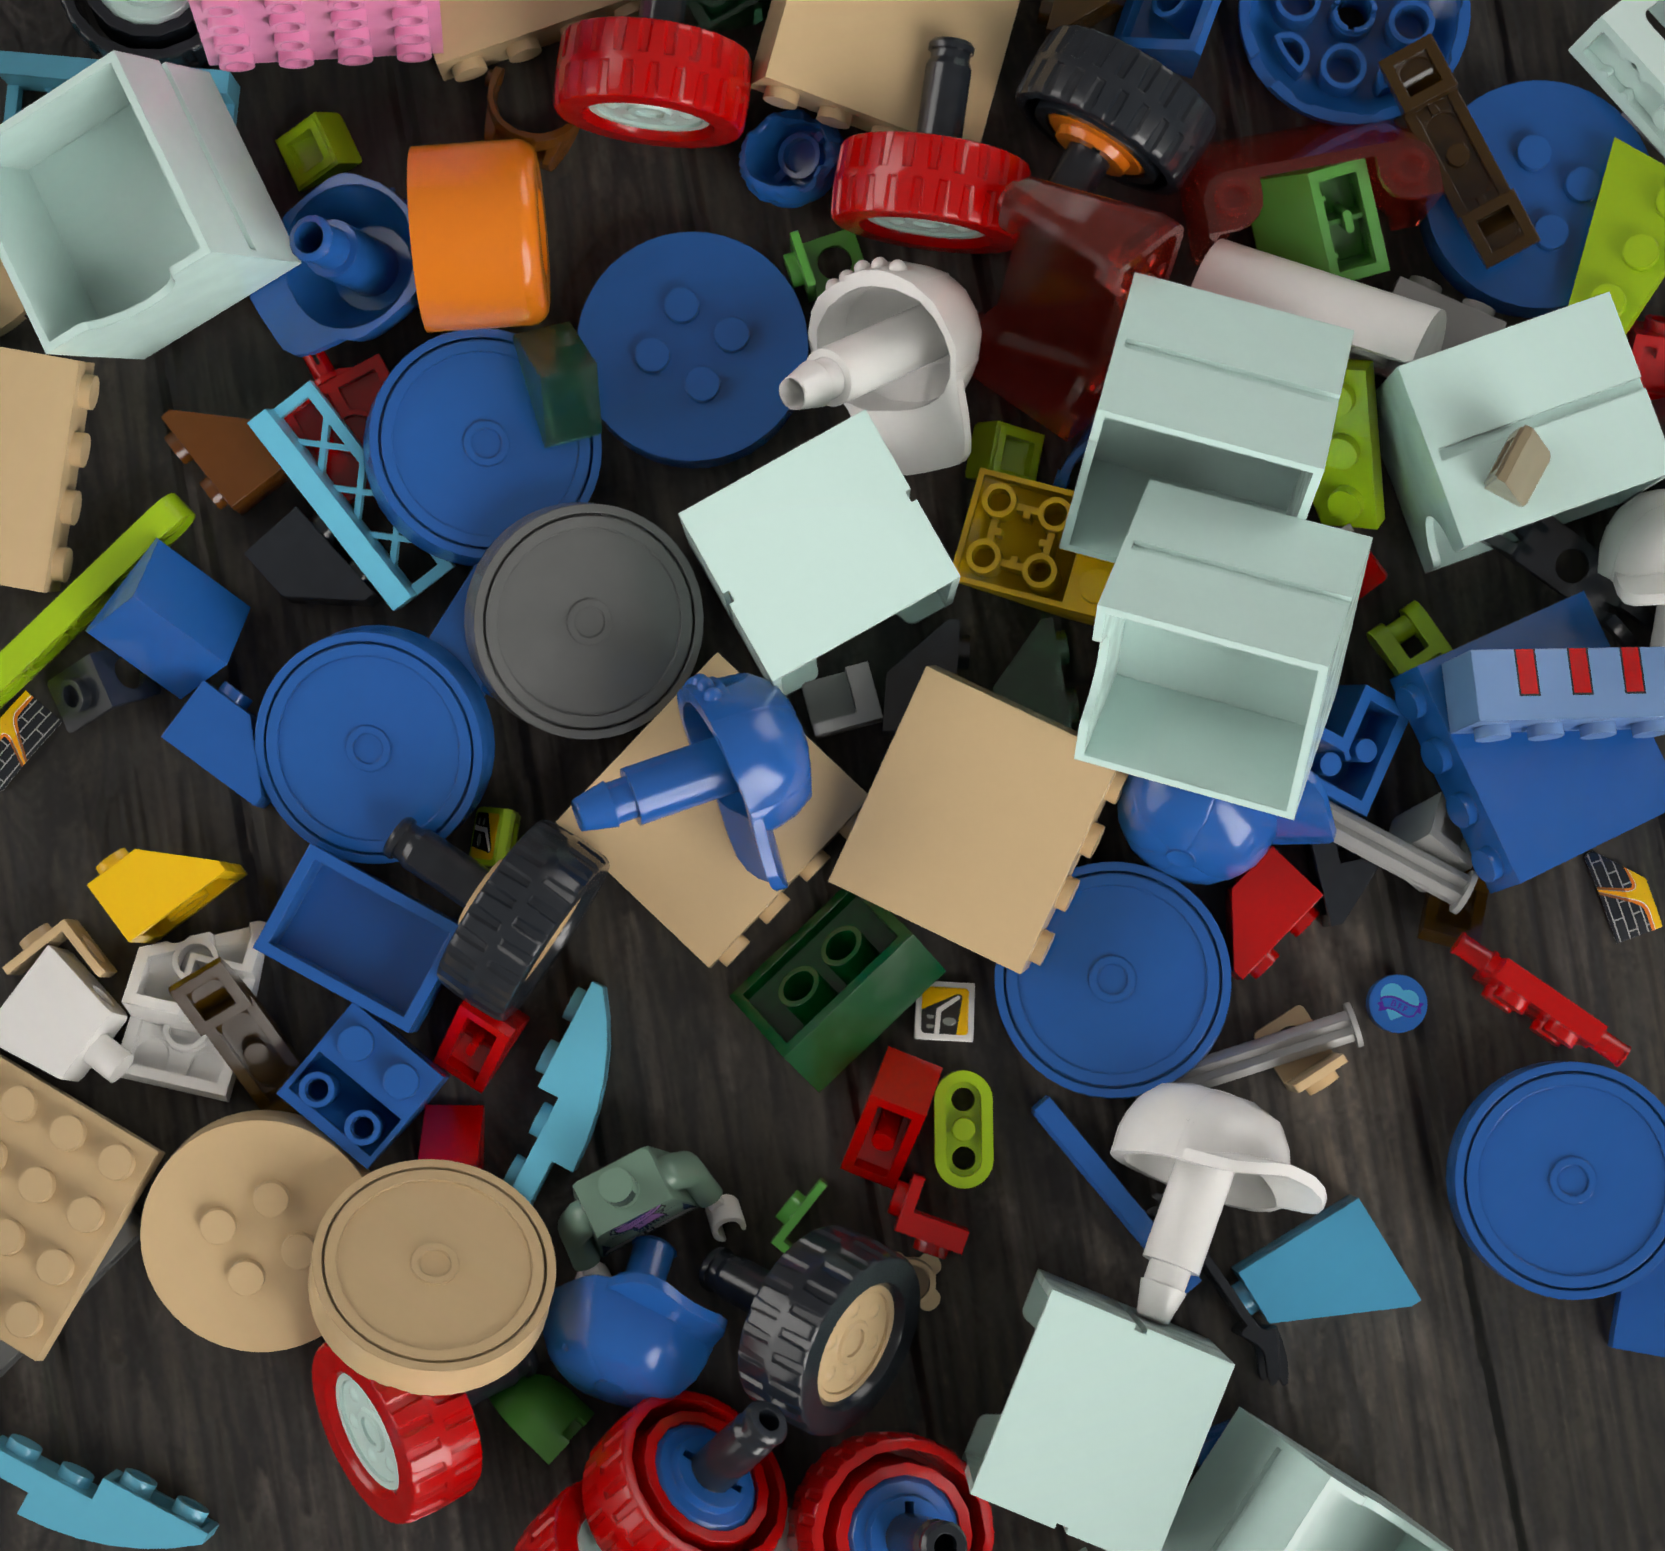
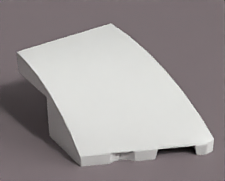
[121,921,266,1102]

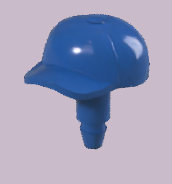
[571,673,812,892]
[1117,770,1337,885]

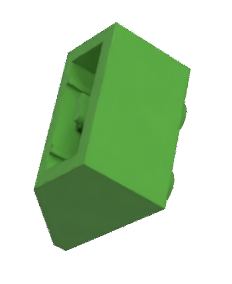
[1240,148,1390,281]

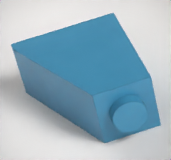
[1231,1194,1421,1324]

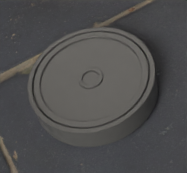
[464,502,704,739]

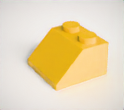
[87,848,247,944]

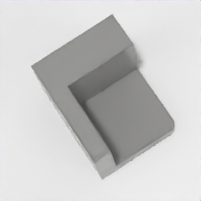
[802,661,883,740]
[1389,792,1472,892]

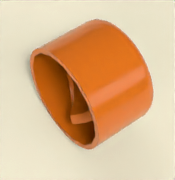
[407,139,550,333]

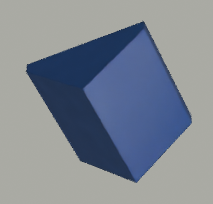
[1113,0,1221,79]
[85,538,251,699]

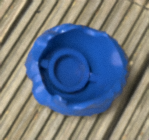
[739,109,844,208]

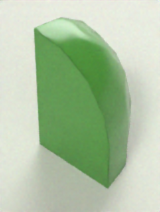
[489,1374,595,1464]

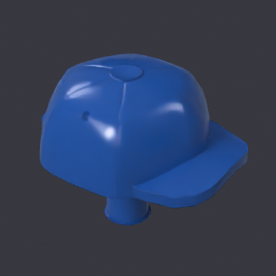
[250,173,419,357]
[543,1235,728,1408]

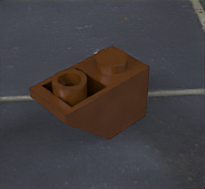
[160,409,290,516]

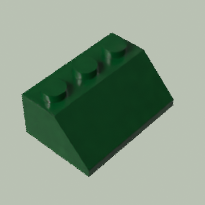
[729,888,946,1093]

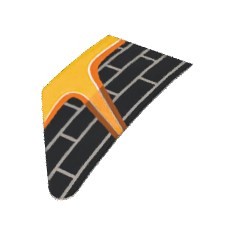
[0,690,62,791]
[1585,852,1663,944]

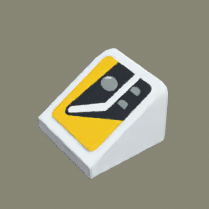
[914,981,975,1042]

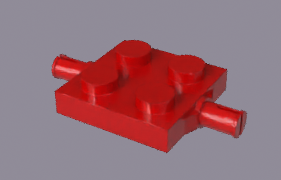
[284,351,390,504]
[1450,932,1632,1067]

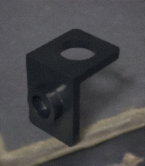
[47,649,161,733]

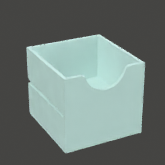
[0,50,302,360]
[1059,272,1354,563]
[1376,291,1665,574]
[678,409,961,696]
[1074,479,1373,820]
[962,1268,1235,1551]
[1161,1406,1454,1551]

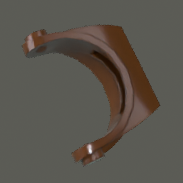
[484,66,580,172]

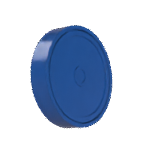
[1417,80,1649,318]
[576,232,809,468]
[363,329,602,566]
[255,625,495,864]
[995,862,1231,1099]
[1446,1061,1665,1300]

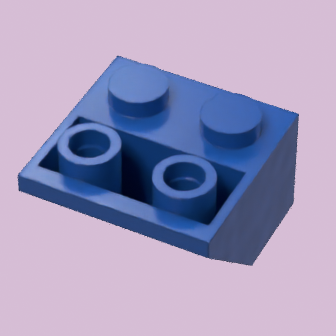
[276,1003,451,1169]

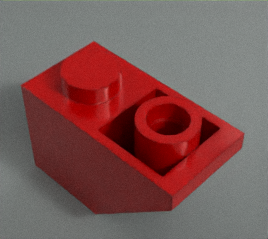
[1225,846,1323,980]

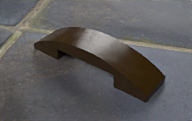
[1378,33,1541,269]
[168,957,303,1116]

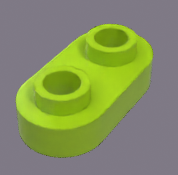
[933,1070,994,1189]

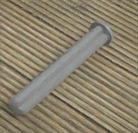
[1329,801,1478,914]
[1135,1002,1364,1100]

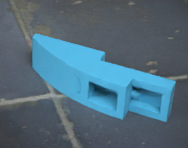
[504,982,611,1206]
[0,1434,219,1549]

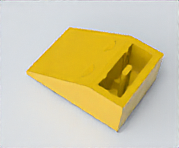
[953,467,1115,626]

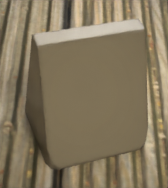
[1484,425,1551,507]

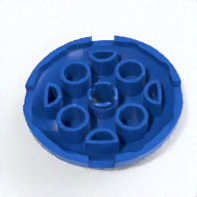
[1238,0,1471,127]

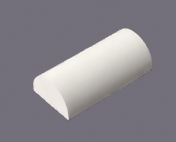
[1191,238,1447,378]

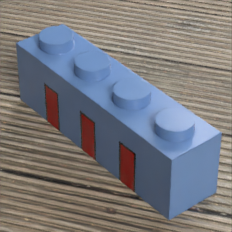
[1441,647,1665,743]

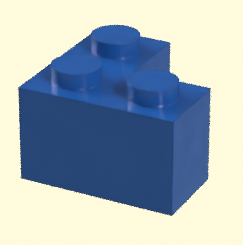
[1311,684,1409,817]

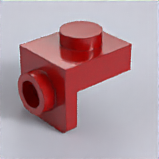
[887,1171,970,1259]

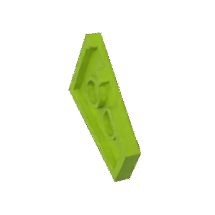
[1568,137,1665,334]
[1313,359,1385,530]

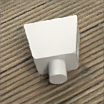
[0,945,134,1083]

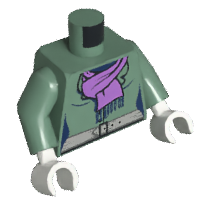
[558,1146,746,1279]

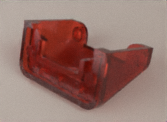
[1180,120,1444,265]
[972,176,1184,442]

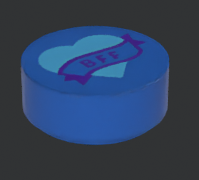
[1366,974,1427,1033]

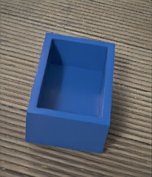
[253,844,458,1033]

